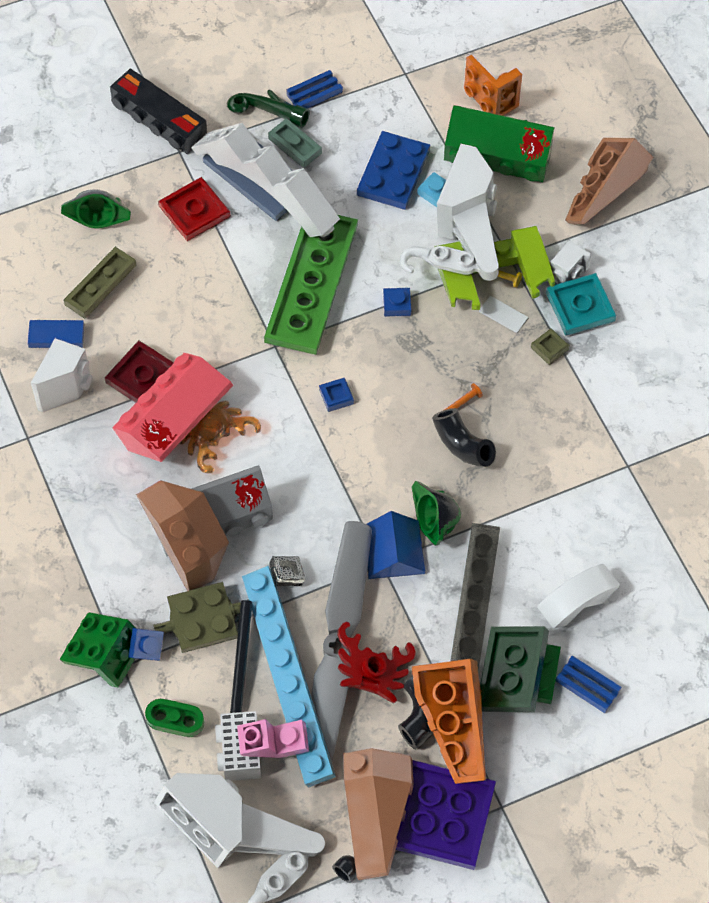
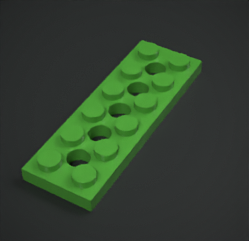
[264,215,358,355]

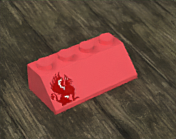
[112,353,233,462]

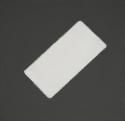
[479,296,528,333]

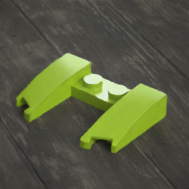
[434,226,555,310]

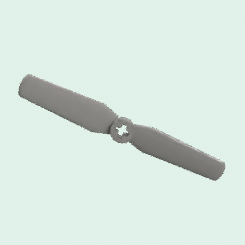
[311,521,372,762]

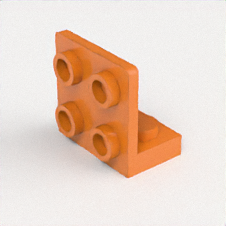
[464,55,522,116]

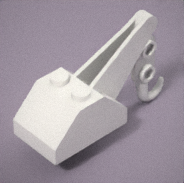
[400,144,499,280]
[154,773,325,903]

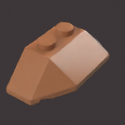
[136,480,229,591]

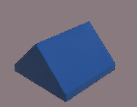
[367,511,425,579]

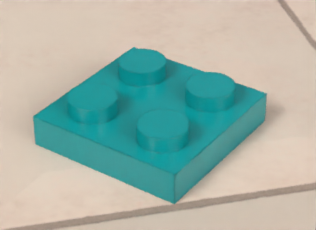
[546,273,616,336]

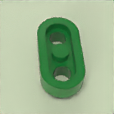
[145,698,204,737]

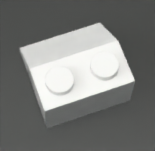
[31,338,92,412]

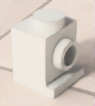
[550,241,591,284]

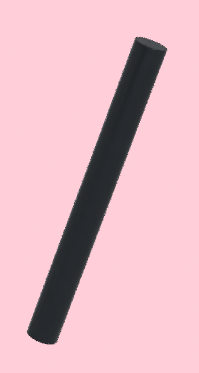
[230,600,252,713]

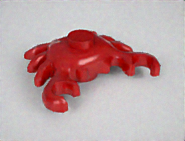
[337,622,416,704]

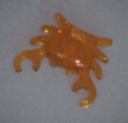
[179,401,261,473]

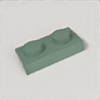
[268,118,322,168]

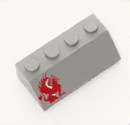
[160,465,273,557]

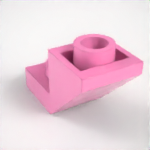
[237,719,309,758]

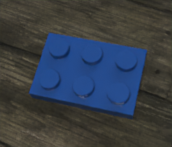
[357,131,430,210]

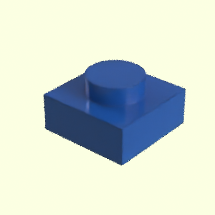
[383,288,411,317]
[129,628,164,661]

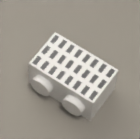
[215,711,261,781]

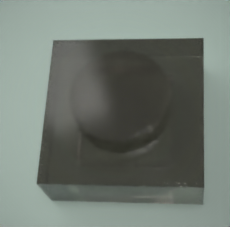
[269,556,306,586]

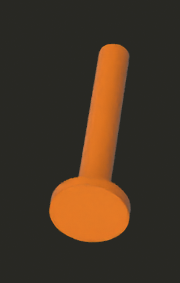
[444,383,483,410]

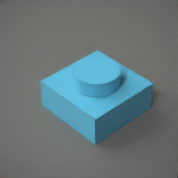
[417,172,446,207]

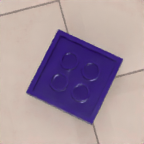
[396,760,496,870]

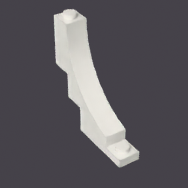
[191,123,340,237]

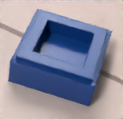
[319,377,354,412]

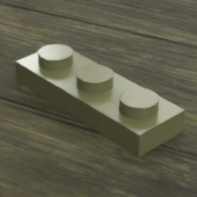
[64,246,137,319]

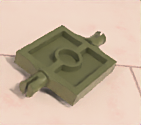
[153,582,249,653]

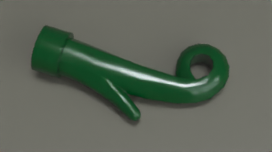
[227,90,310,128]

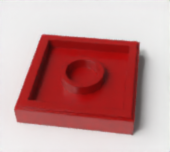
[158,177,231,241]

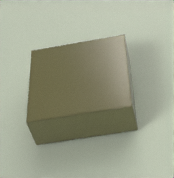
[531,328,570,365]

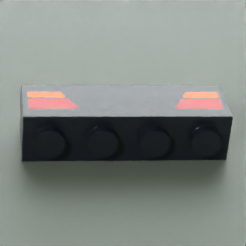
[110,68,207,155]

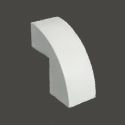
[537,564,621,629]

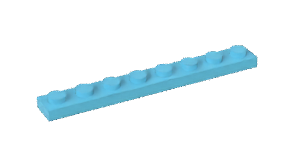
[242,566,336,788]

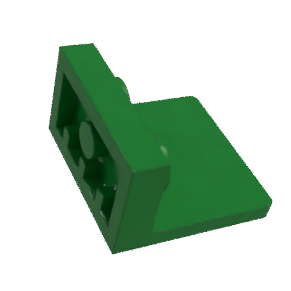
[60,612,136,688]

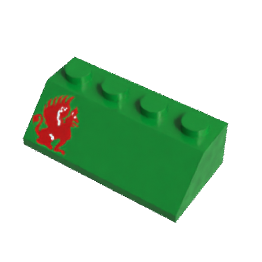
[444,105,555,183]

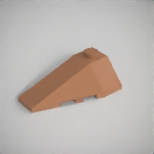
[565,138,654,224]
[343,748,414,880]

